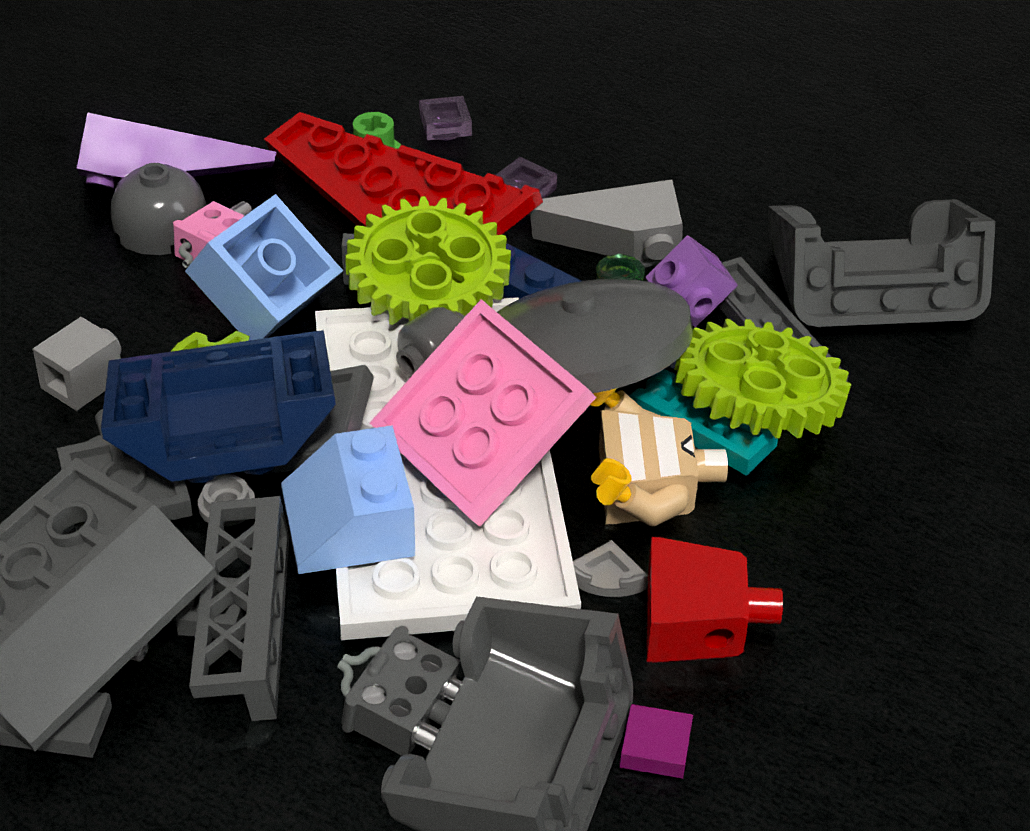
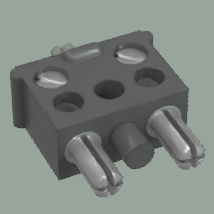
[337,626,462,756]

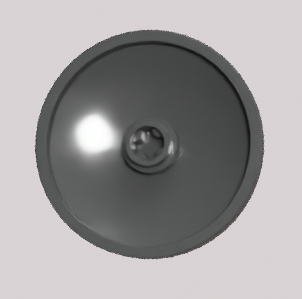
[497,279,693,393]

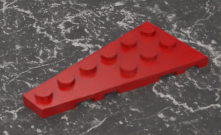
[264,112,543,235]

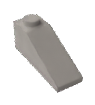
[530,180,682,261]

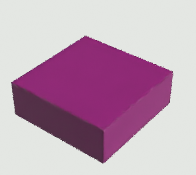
[620,704,693,779]

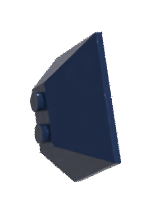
[101,330,336,483]

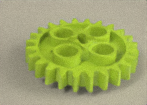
[345,196,511,325]
[674,319,851,438]

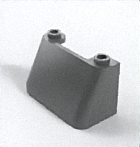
[768,199,995,327]
[381,596,633,831]

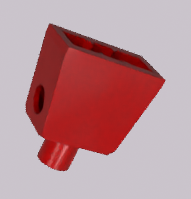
[647,537,783,662]

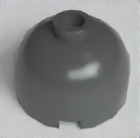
[110,163,207,255]

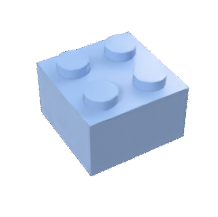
[185,194,343,341]

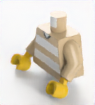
[590,388,728,526]

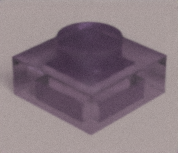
[419,96,472,141]
[496,157,557,199]

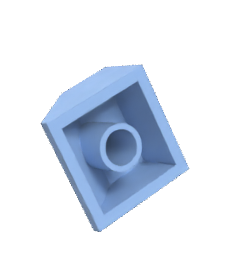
[281,425,415,574]

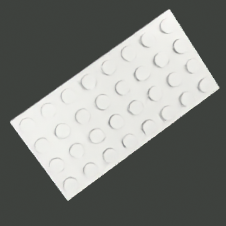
[315,298,581,640]

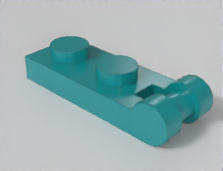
[629,369,778,476]

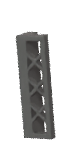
[189,496,290,721]

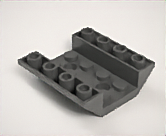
[0,458,217,751]

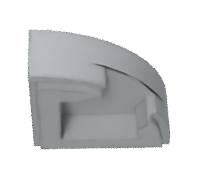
[573,540,648,597]

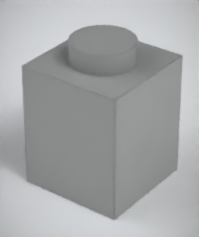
[33,317,121,411]

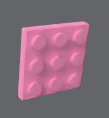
[370,299,596,527]

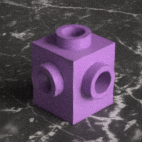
[645,235,738,327]

